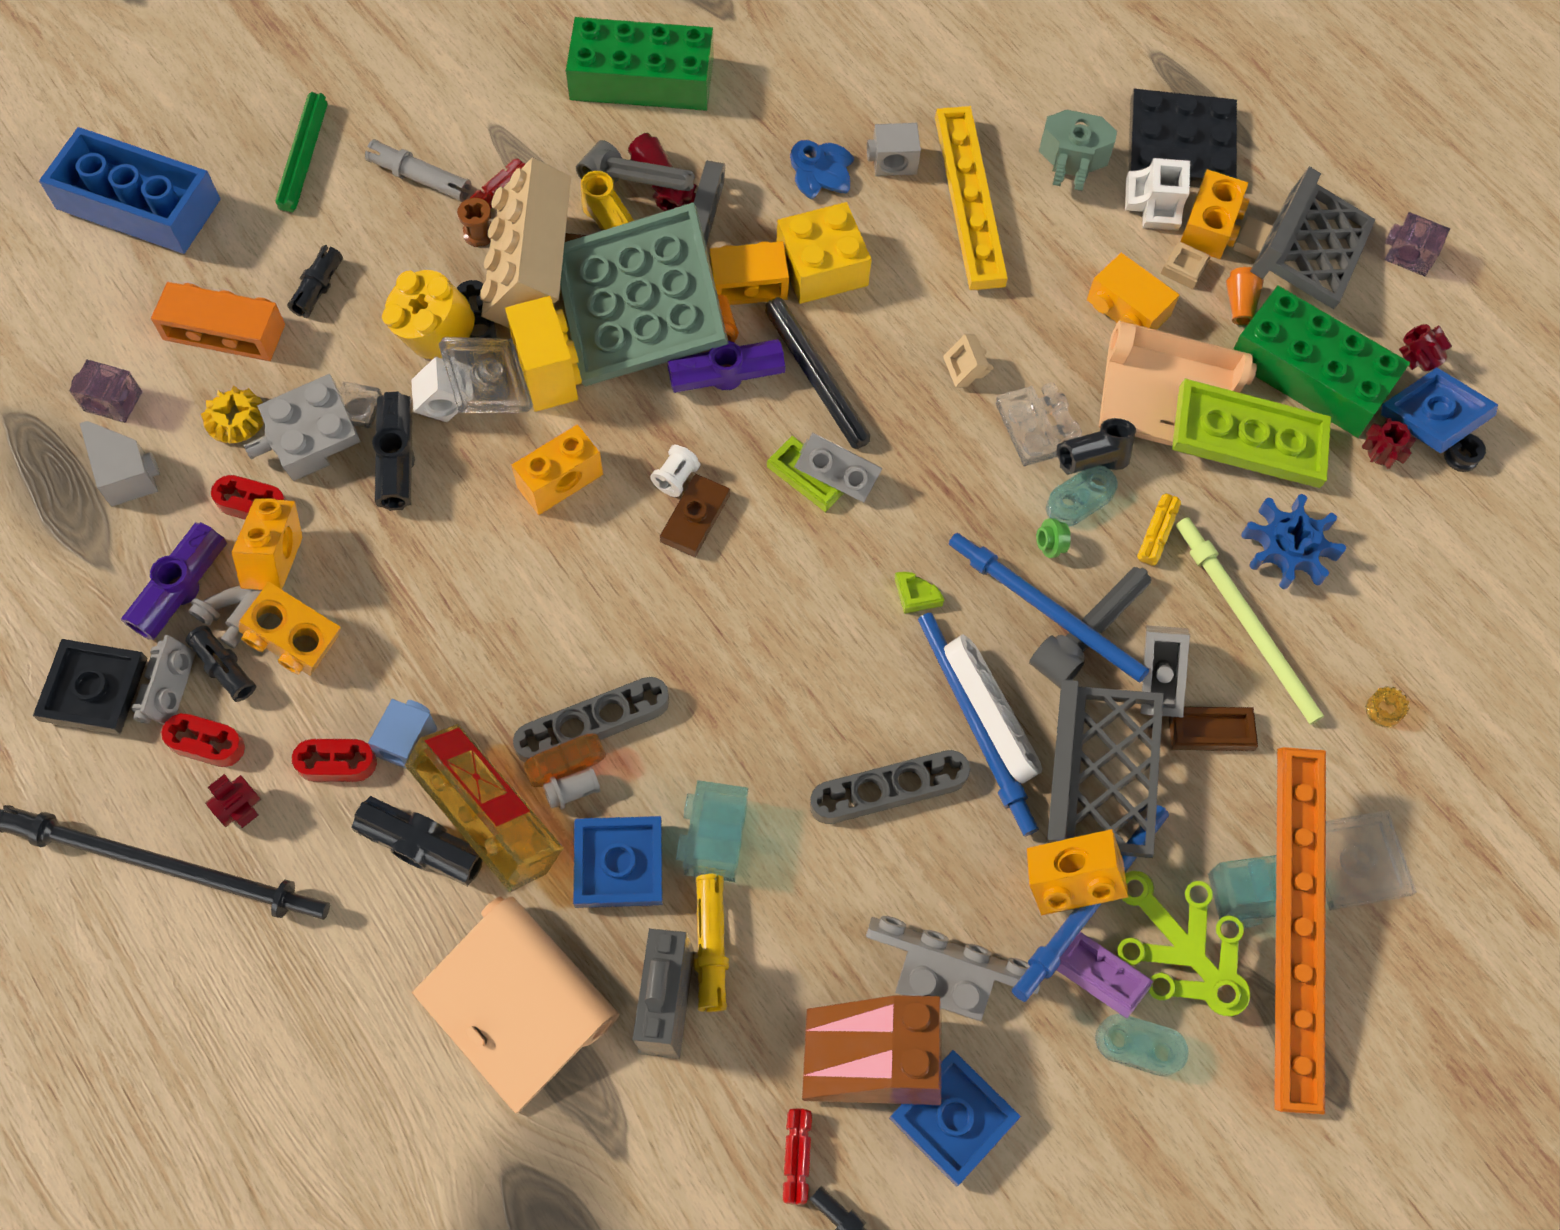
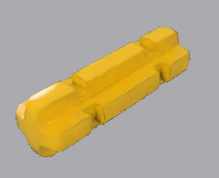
[1137,493,1181,566]

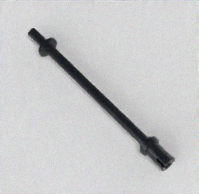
[0,805,330,920]

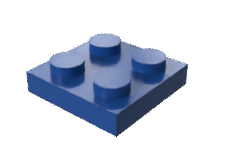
[1381,367,1498,454]
[573,816,663,908]
[889,1050,1021,1187]

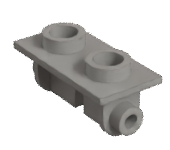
[794,432,882,502]
[131,635,196,725]

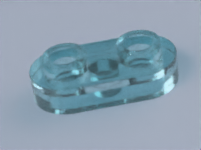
[1046,466,1118,526]
[1095,1014,1189,1076]

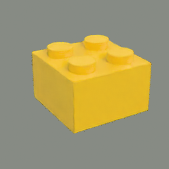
[777,202,872,304]
[505,296,582,412]

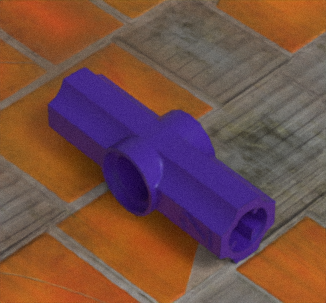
[667,339,785,393]
[121,522,227,640]

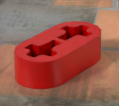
[211,475,286,520]
[161,713,245,767]
[291,739,377,782]

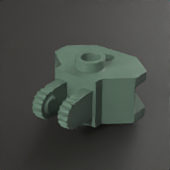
[1039,109,1117,191]

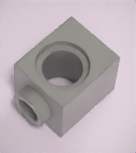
[867,123,921,176]

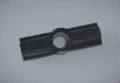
[372,391,415,511]
[351,796,486,887]

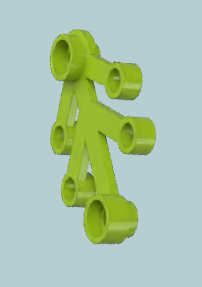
[1118,871,1250,1016]

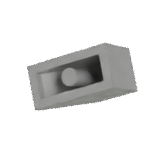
[80,421,160,507]
[1140,625,1190,717]

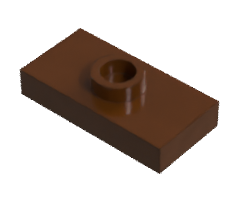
[660,473,730,558]

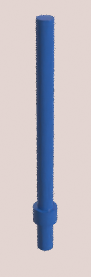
[949,533,1149,683]
[918,613,1039,837]
[1012,805,1169,1002]

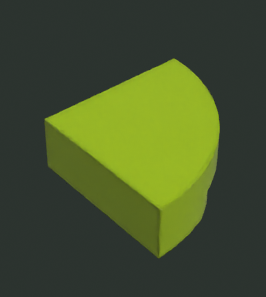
[894,572,944,614]

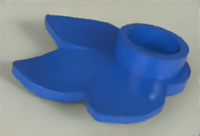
[790,140,854,200]

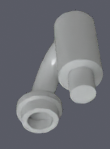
[189,586,269,648]

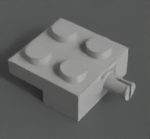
[244,374,361,481]

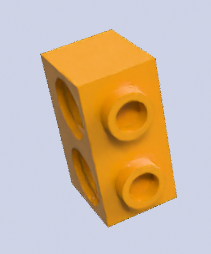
[1180,169,1250,259]
[239,581,341,676]

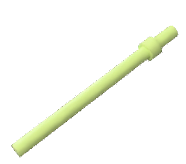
[1176,517,1324,725]

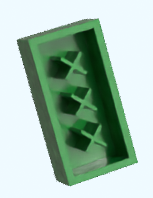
[565,17,714,111]
[1233,285,1410,438]

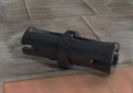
[287,245,343,318]
[185,625,257,702]

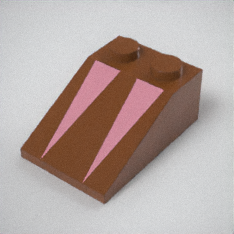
[802,995,942,1105]

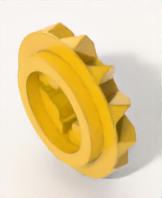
[201,385,264,443]

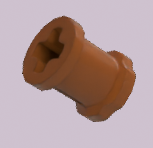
[457,198,491,247]

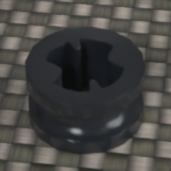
[1444,434,1486,472]

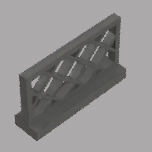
[1250,166,1376,309]
[1047,680,1164,859]

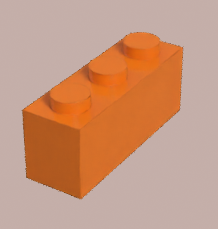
[150,282,286,362]

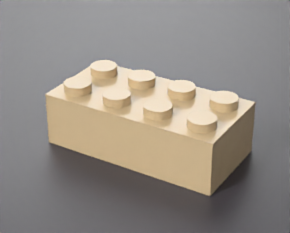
[480,157,571,328]

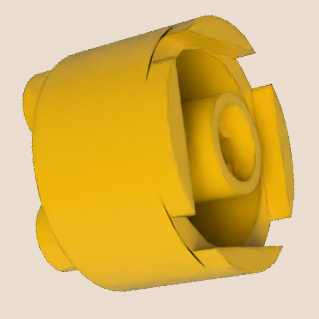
[382,270,475,360]

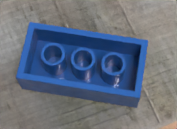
[39,127,221,254]

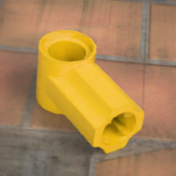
[581,171,634,231]

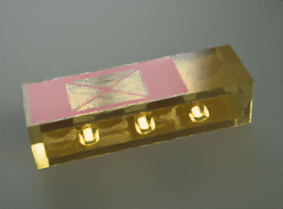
[404,724,564,892]

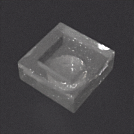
[339,381,383,429]

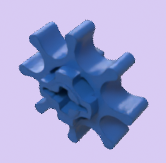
[1241,494,1346,589]

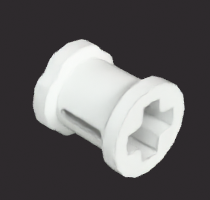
[650,445,701,497]

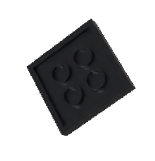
[1128,88,1237,187]

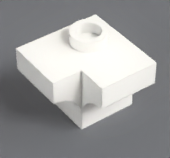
[1125,158,1190,231]

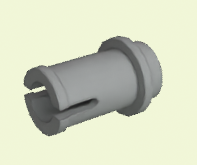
[543,766,600,809]

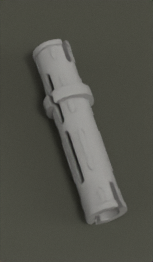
[365,139,472,202]

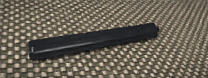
[765,297,871,449]

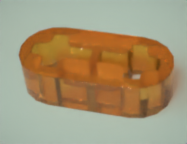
[523,733,606,787]

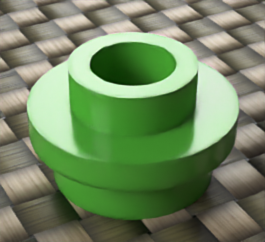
[1036,518,1071,558]

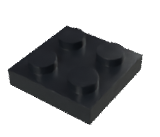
[33,639,148,735]

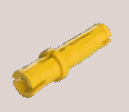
[694,874,729,1012]

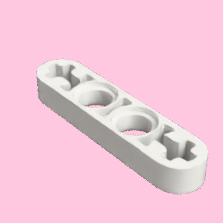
[944,635,1042,784]

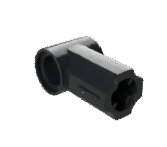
[1056,418,1136,475]

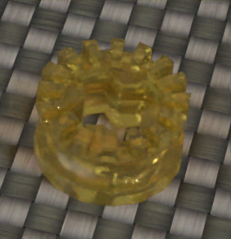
[1365,686,1410,728]

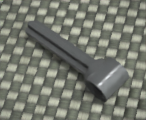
[576,140,695,191]
[1029,567,1151,689]

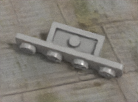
[866,916,1041,1021]

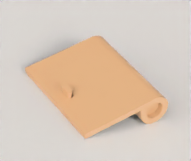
[1098,321,1257,446]
[412,896,620,1114]

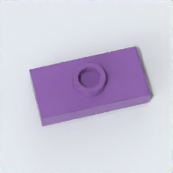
[1057,932,1153,1019]

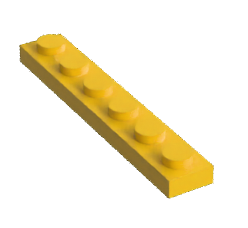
[935,106,1008,290]

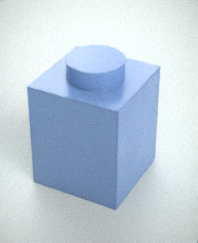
[368,699,437,772]

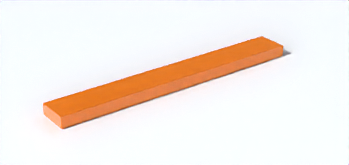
[1274,747,1326,1114]

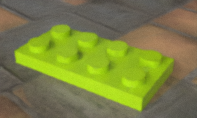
[1172,378,1331,488]

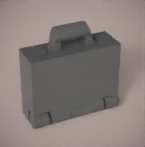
[632,928,695,1059]

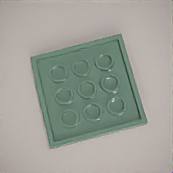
[560,202,729,386]

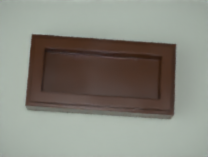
[1169,706,1258,751]

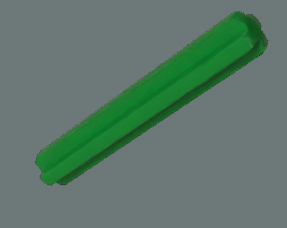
[275,92,328,213]

